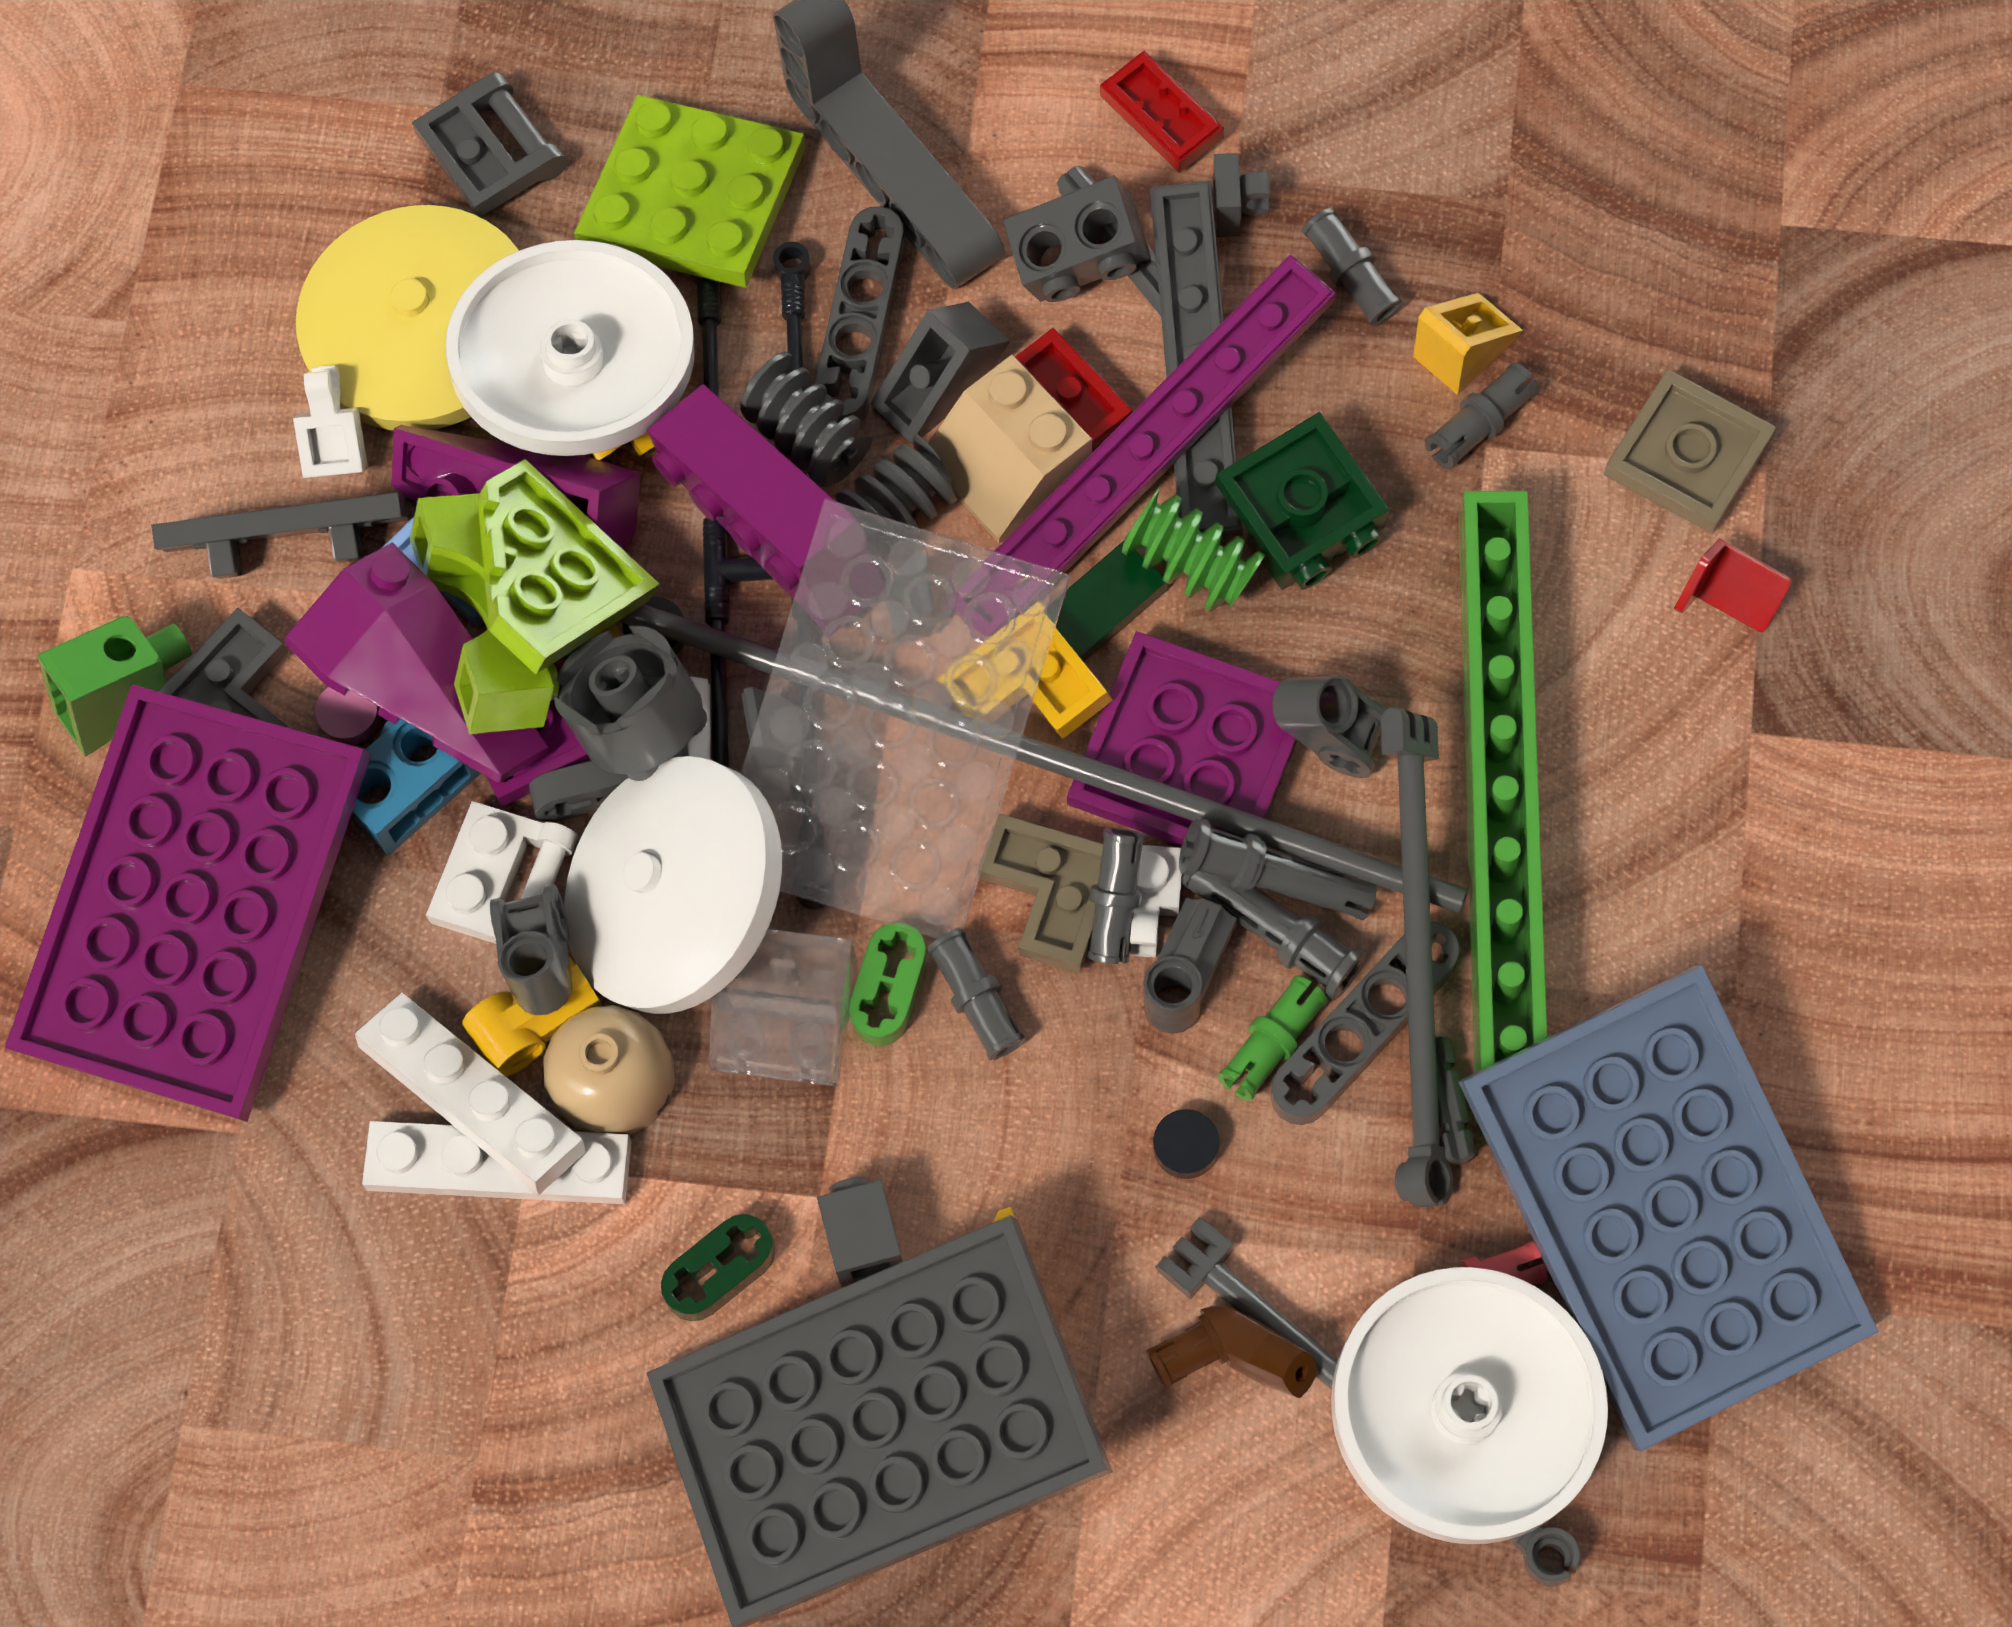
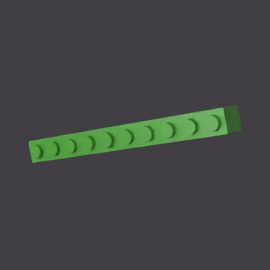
[1459,491,1547,1123]

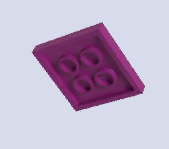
[1067,631,1298,847]

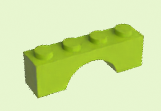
[410,493,559,734]

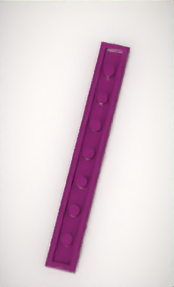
[945,254,1336,641]

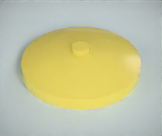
[296,205,519,431]

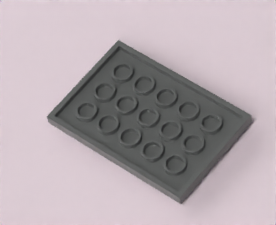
[647,1215,1113,1627]

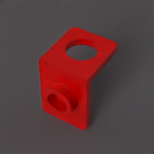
[1674,538,1792,632]

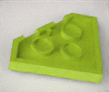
[477,459,660,674]

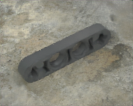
[814,206,905,423]
[1271,921,1460,1125]

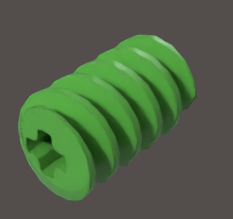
[1121,485,1265,612]

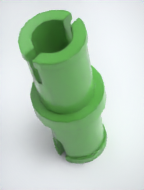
[1218,975,1328,1101]

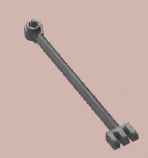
[1380,707,1453,1207]
[1155,1217,1580,1587]

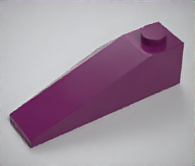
[391,425,641,551]
[285,542,548,783]

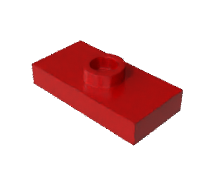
[1100,50,1224,173]

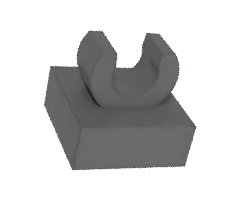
[1213,153,1270,237]

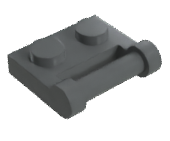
[412,72,568,218]

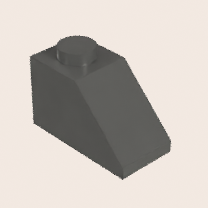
[870,302,1010,443]

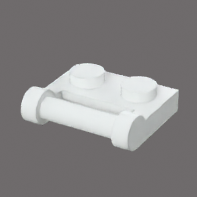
[426,801,579,944]

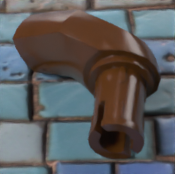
[1146,1305,1317,1398]

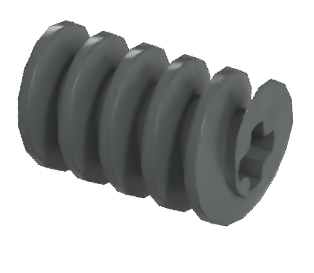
[740,351,873,488]
[835,434,957,562]

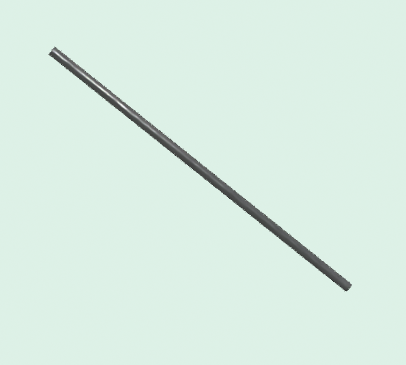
[619,604,1468,914]

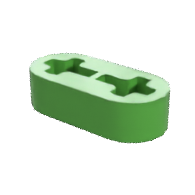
[849,922,927,1046]

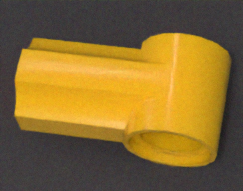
[462,957,602,1077]

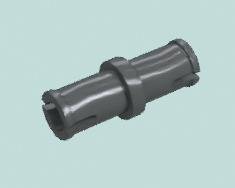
[1302,208,1403,326]
[1425,363,1539,469]
[1087,828,1145,964]
[927,929,1026,1060]

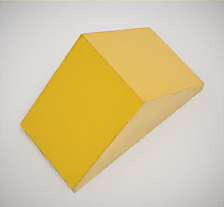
[1413,292,1523,395]

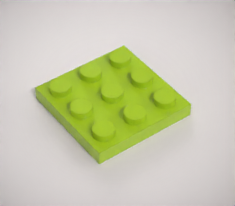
[574,95,806,288]

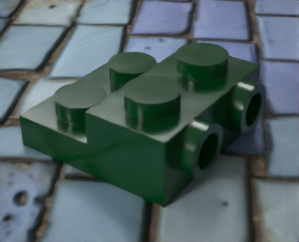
[1215,412,1390,590]

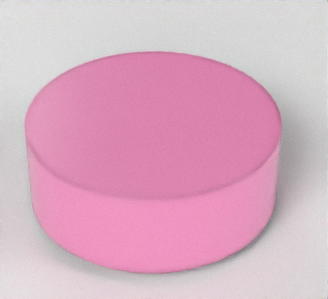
[315,687,381,746]

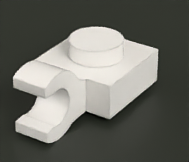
[293,365,368,478]
[1130,845,1182,958]

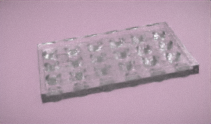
[740,499,1071,939]

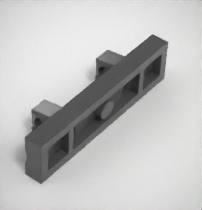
[151,492,410,579]

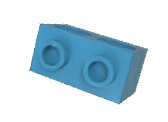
[350,719,481,856]

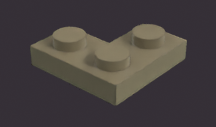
[977,813,1103,974]

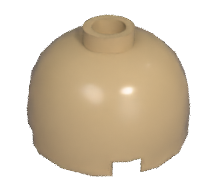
[544,1005,675,1136]

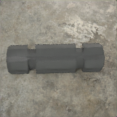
[1435,1037,1476,1166]

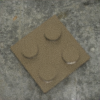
[1604,369,1777,534]

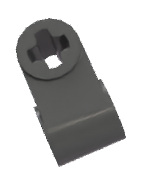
[1272,675,1387,778]
[490,885,572,1015]

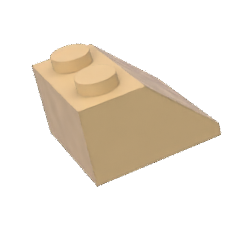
[928,354,1092,544]

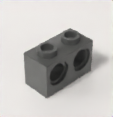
[1003,175,1151,302]

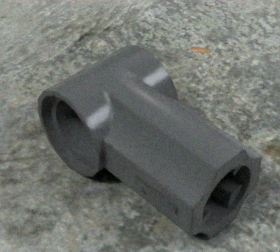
[1143,898,1237,1034]

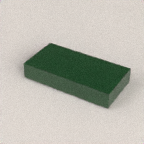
[1042,541,1167,662]

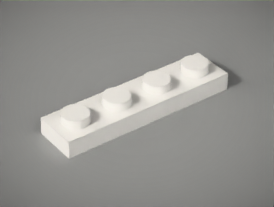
[355,993,585,1196]
[362,1121,632,1204]

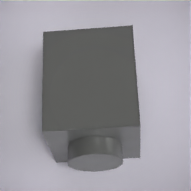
[817,1177,903,1287]

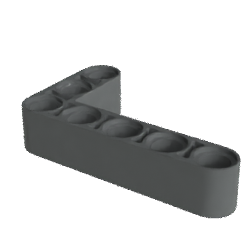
[773,0,1005,289]

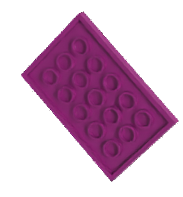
[5,684,371,1122]

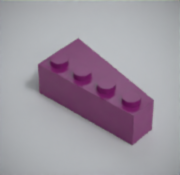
[647,384,886,637]

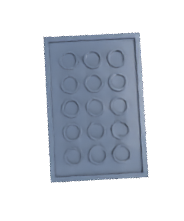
[1458,965,1879,1451]

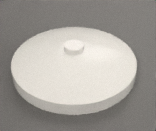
[446,240,695,456]
[564,756,782,1014]
[1331,1267,1608,1544]

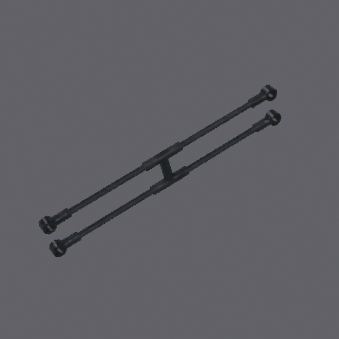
[692,242,833,910]

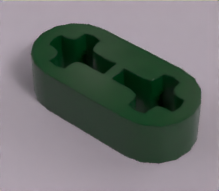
[661,1214,775,1321]

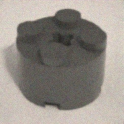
[554,626,707,781]

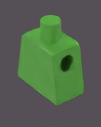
[37,616,192,757]

